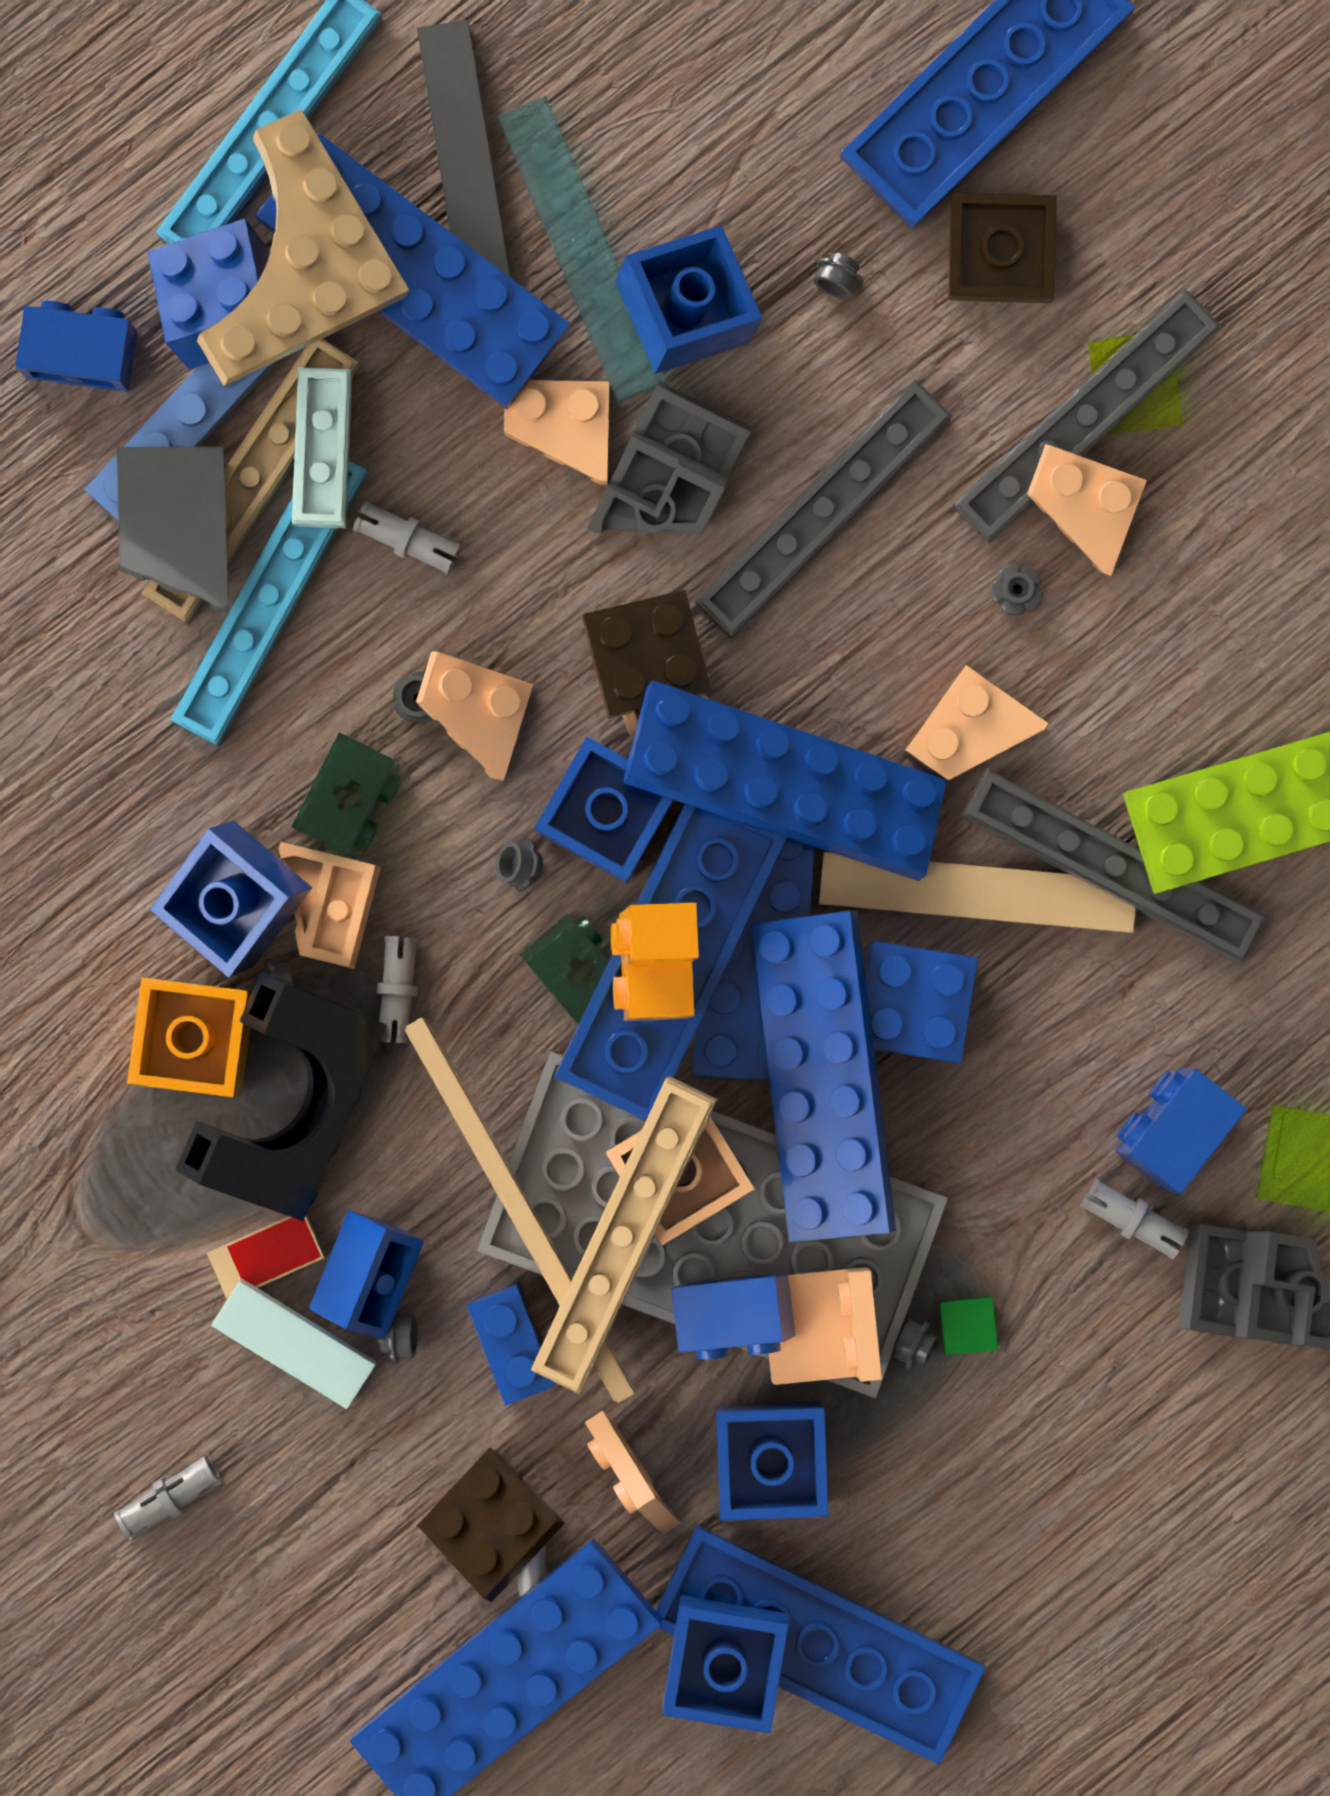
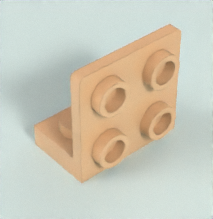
[768,1267,882,1385]

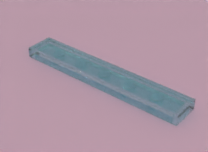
[498,96,666,404]

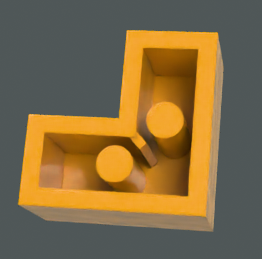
[611,903,699,1021]

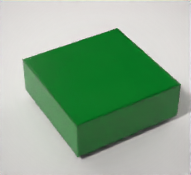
[938,1296,998,1356]

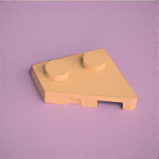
[504,380,610,485]
[1027,444,1147,576]
[416,652,533,781]
[904,665,1049,782]
[279,842,381,969]
[585,1410,680,1535]

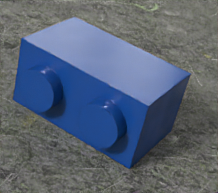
[15,300,137,392]
[309,1210,424,1340]
[671,1272,796,1360]
[466,1282,556,1406]

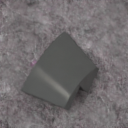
[587,381,752,534]
[117,447,228,612]
[1179,1223,1330,1350]

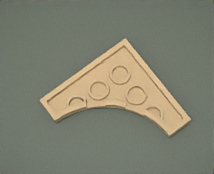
[197,109,409,387]

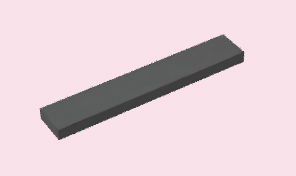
[417,20,510,277]
[953,289,1221,543]
[695,380,952,639]
[961,769,1266,964]

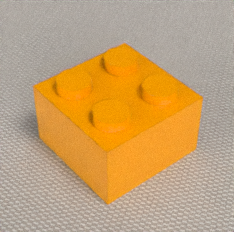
[127,977,252,1097]

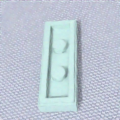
[292,367,353,528]
[211,1278,376,1409]

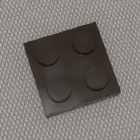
[948,192,1057,303]
[582,590,712,719]
[417,1447,565,1602]

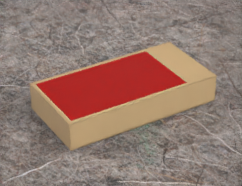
[207,1214,326,1299]

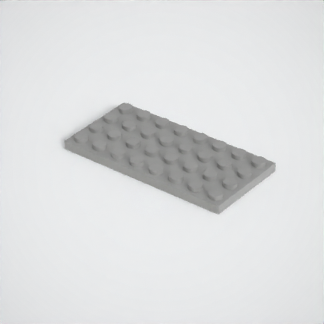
[477,1051,948,1398]

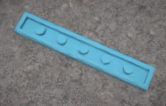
[156,0,383,244]
[171,461,368,747]

